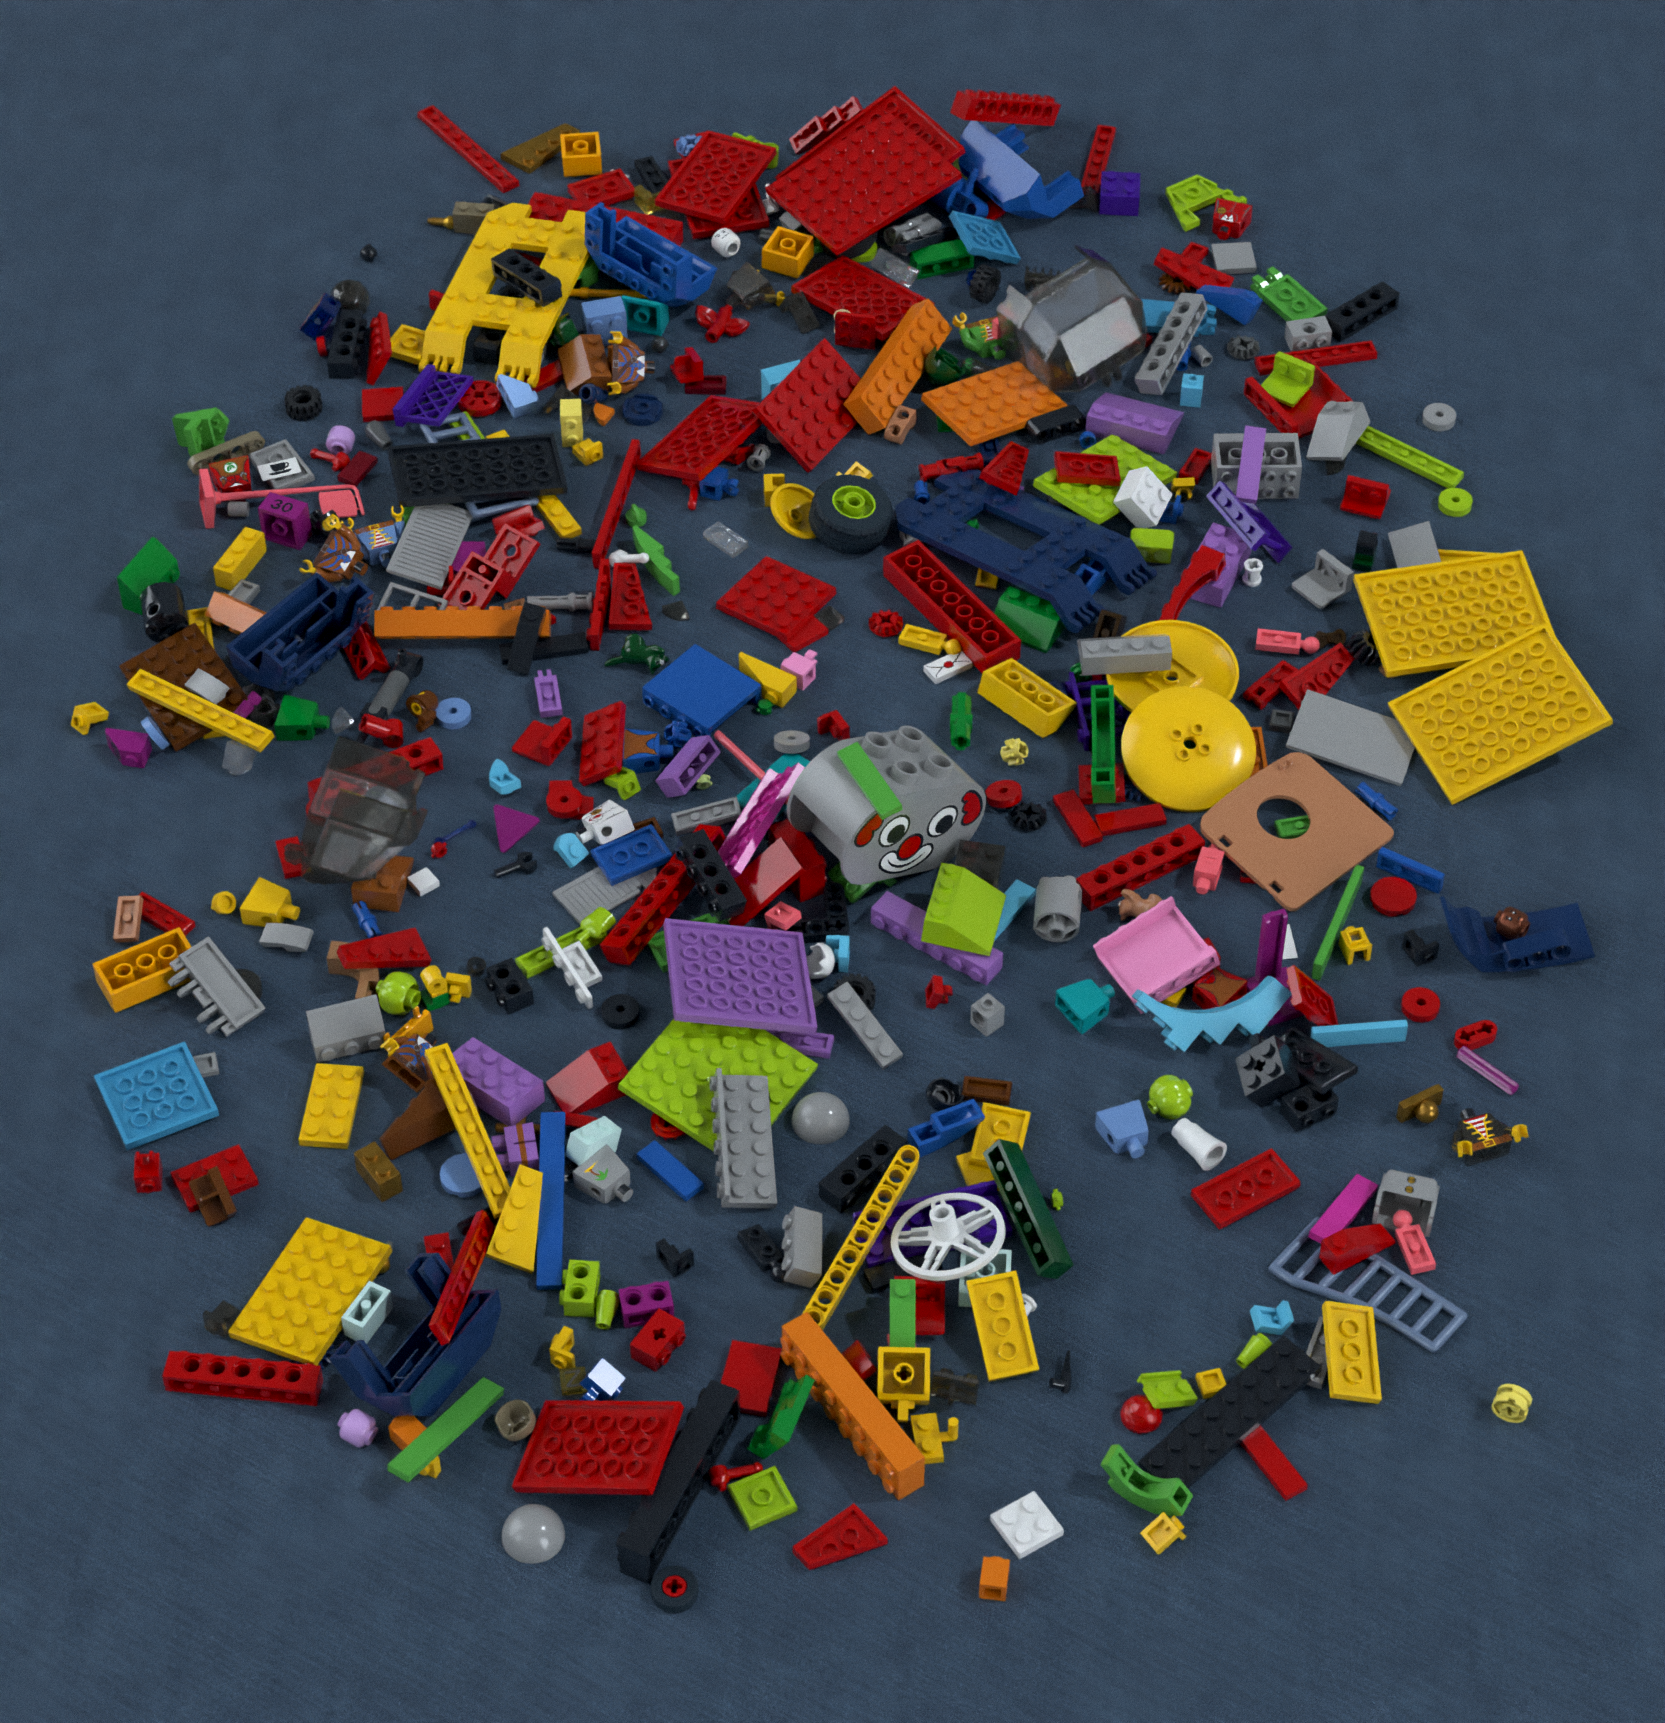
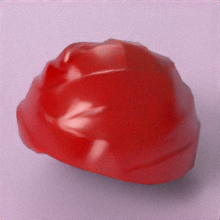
[1120,1394,1163,1434]

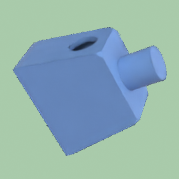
[1095,1100,1149,1158]

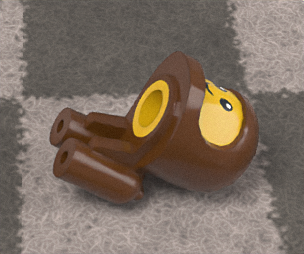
[406,690,439,732]

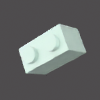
[565,1116,622,1166]
[341,1281,393,1344]

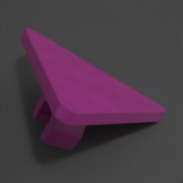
[493,804,540,853]

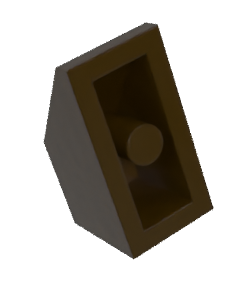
[1093,609,1128,638]

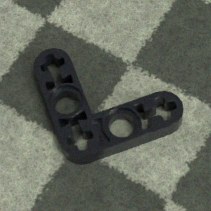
[782,882,849,943]

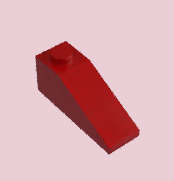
[1319,1223,1395,1275]

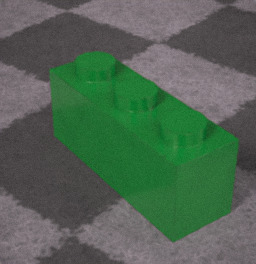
[910,239,974,280]

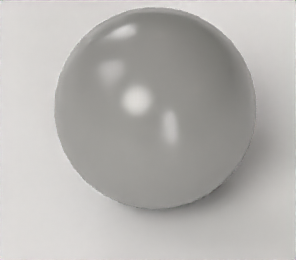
[792,1092,850,1144]
[502,1504,565,1564]

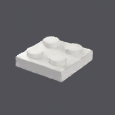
[990,1491,1064,1559]

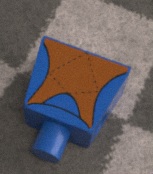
[623,729,673,774]

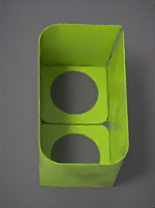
[1130,528,1174,564]

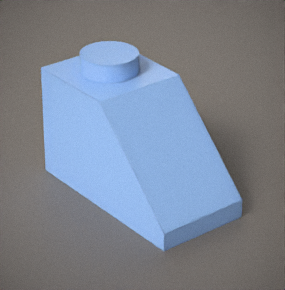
[496,374,539,419]

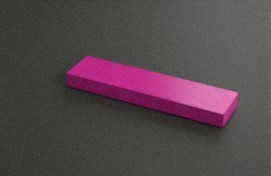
[1308,1174,1378,1244]

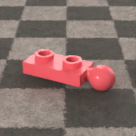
[1255,628,1320,655]
[1393,1210,1436,1275]

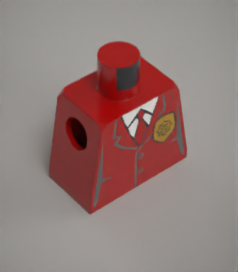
[1212,198,1253,240]

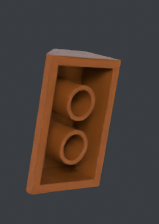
[557,334,612,395]

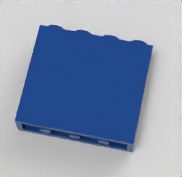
[642,644,762,737]

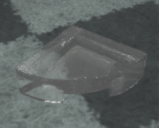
[332,707,354,734]

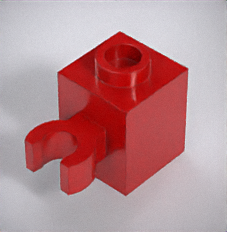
[134,1150,163,1193]

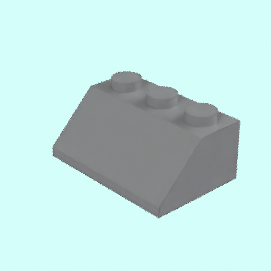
[306,994,386,1063]

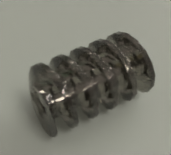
[1024,265,1067,296]

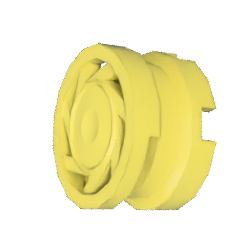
[1491,1384,1533,1423]

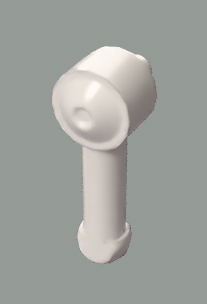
[609,550,649,567]

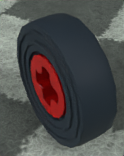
[650,1566,699,1614]

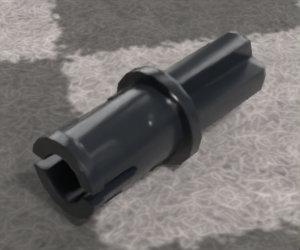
[557,536,596,553]

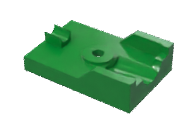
[747,1374,815,1459]

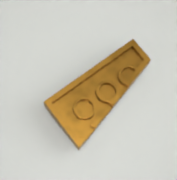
[501,123,580,174]

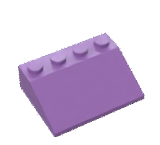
[1086,392,1184,454]

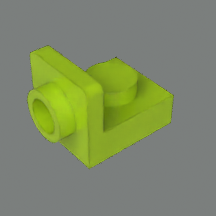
[603,766,641,800]

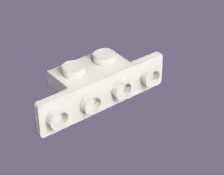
[541,927,602,1009]

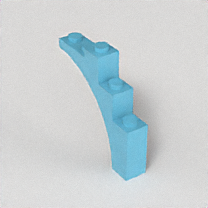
[1132,975,1292,1052]

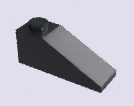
[507,602,546,676]

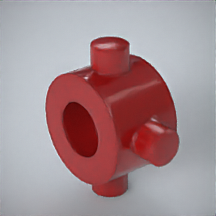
[431,842,447,858]

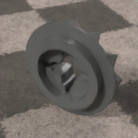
[1227,335,1260,359]

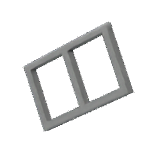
[374,582,449,615]

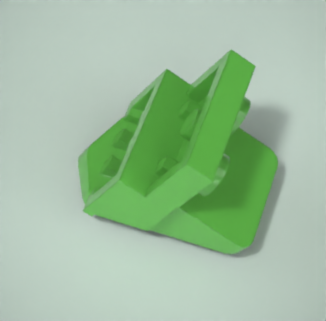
[172,407,229,457]

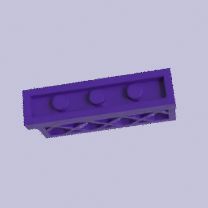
[393,364,474,427]

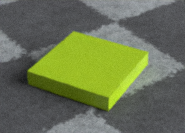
[727,1466,797,1531]

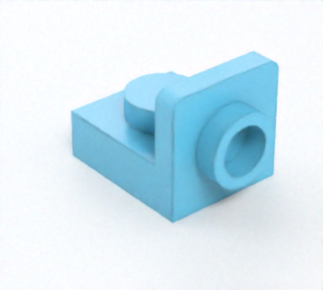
[826,935,850,973]

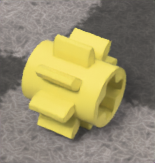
[1000,738,1028,766]

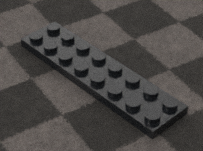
[1139,1335,1321,1489]

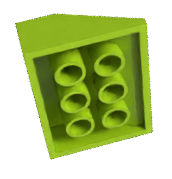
[921,862,1006,956]

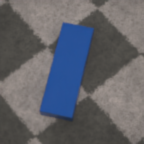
[1376,847,1445,894]
[636,1140,704,1202]

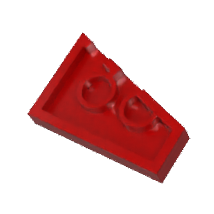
[792,1503,888,1570]

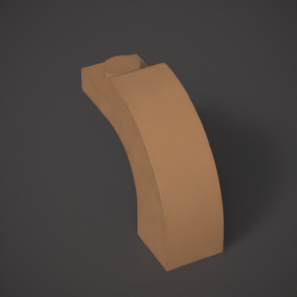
[327,941,380,999]

